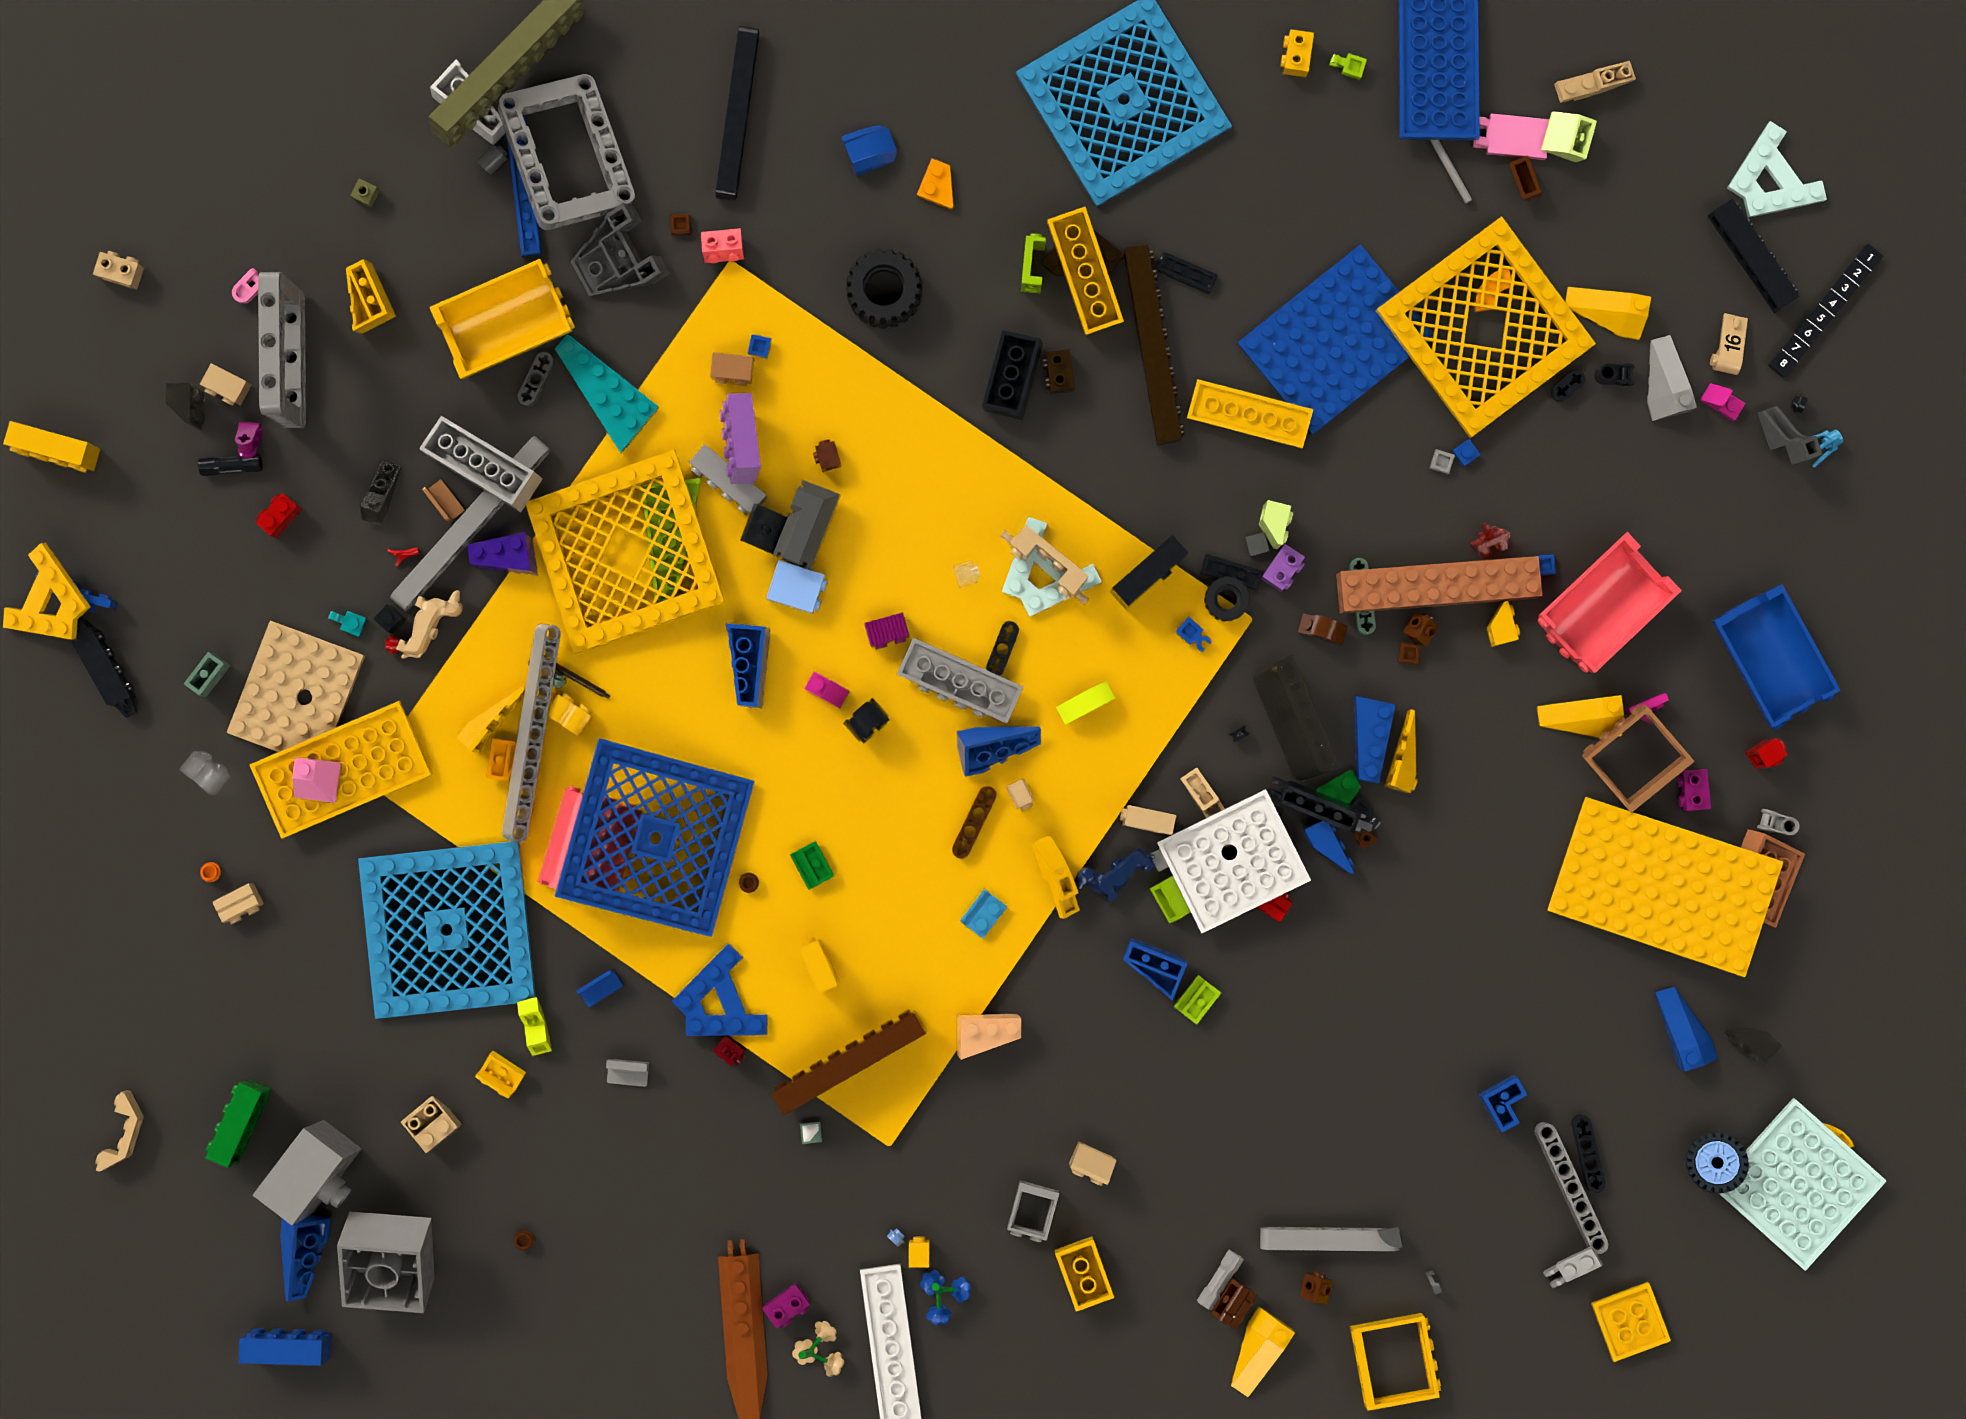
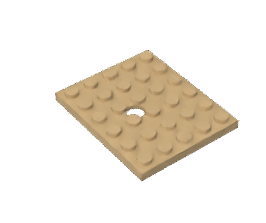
[227,621,365,752]

